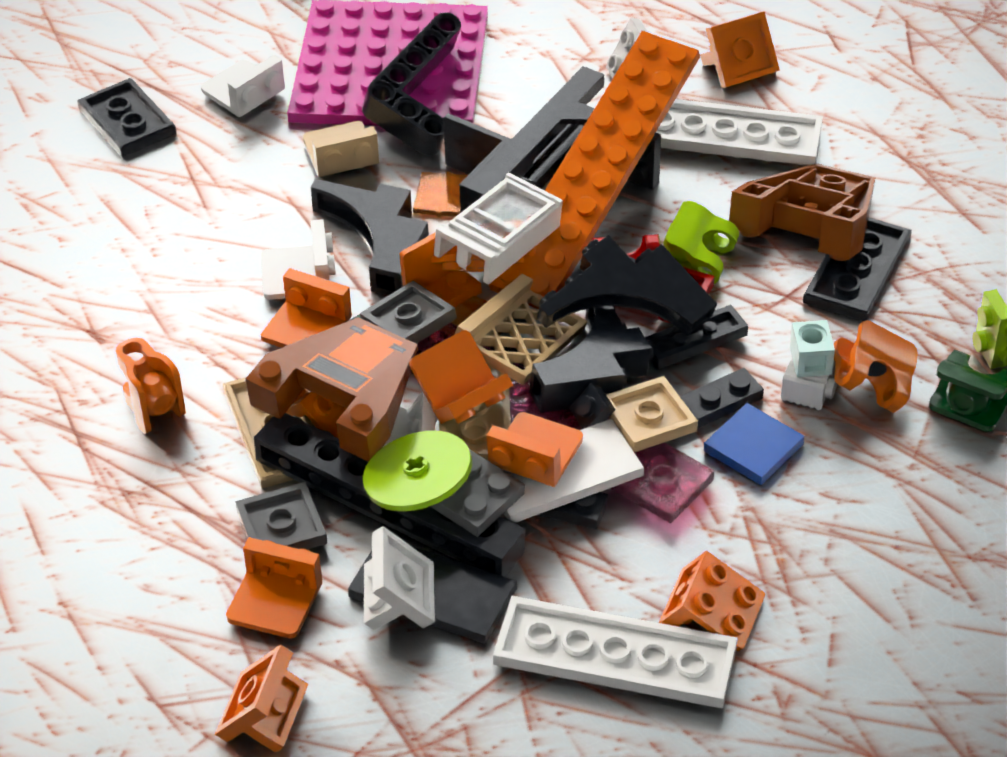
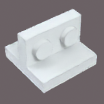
[364,526,435,630]

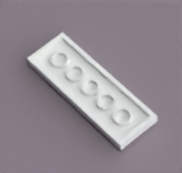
[656,99,823,165]
[493,596,738,709]

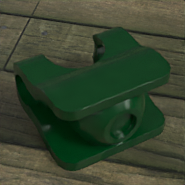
[928,350,1007,431]

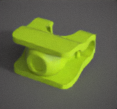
[663,201,739,284]

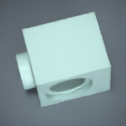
[790,320,835,377]

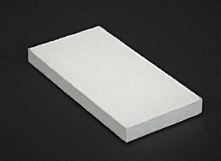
[504,419,644,523]

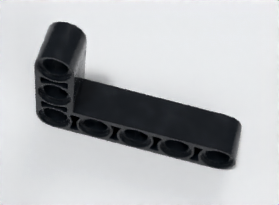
[362,12,461,156]

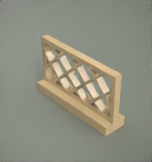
[455,274,588,385]

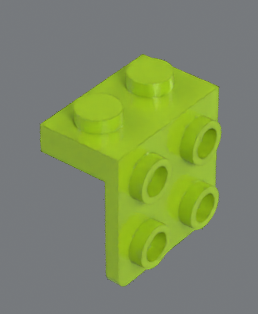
[972,289,1007,369]

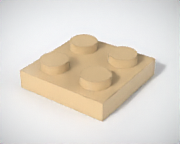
[606,376,698,452]

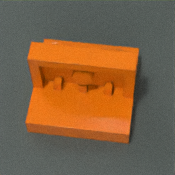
[700,11,780,88]
[215,644,309,753]

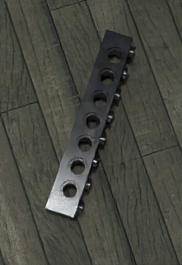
[254,413,525,577]

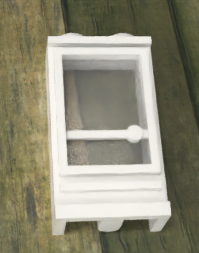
[434,172,563,285]

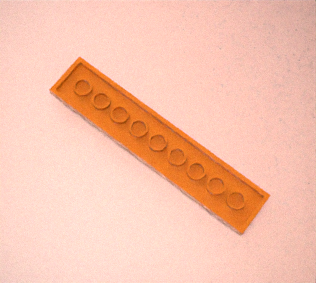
[489,31,700,309]

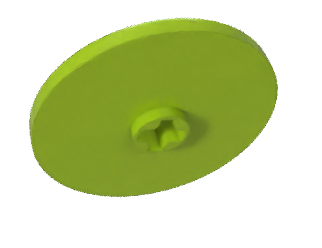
[363,430,472,511]

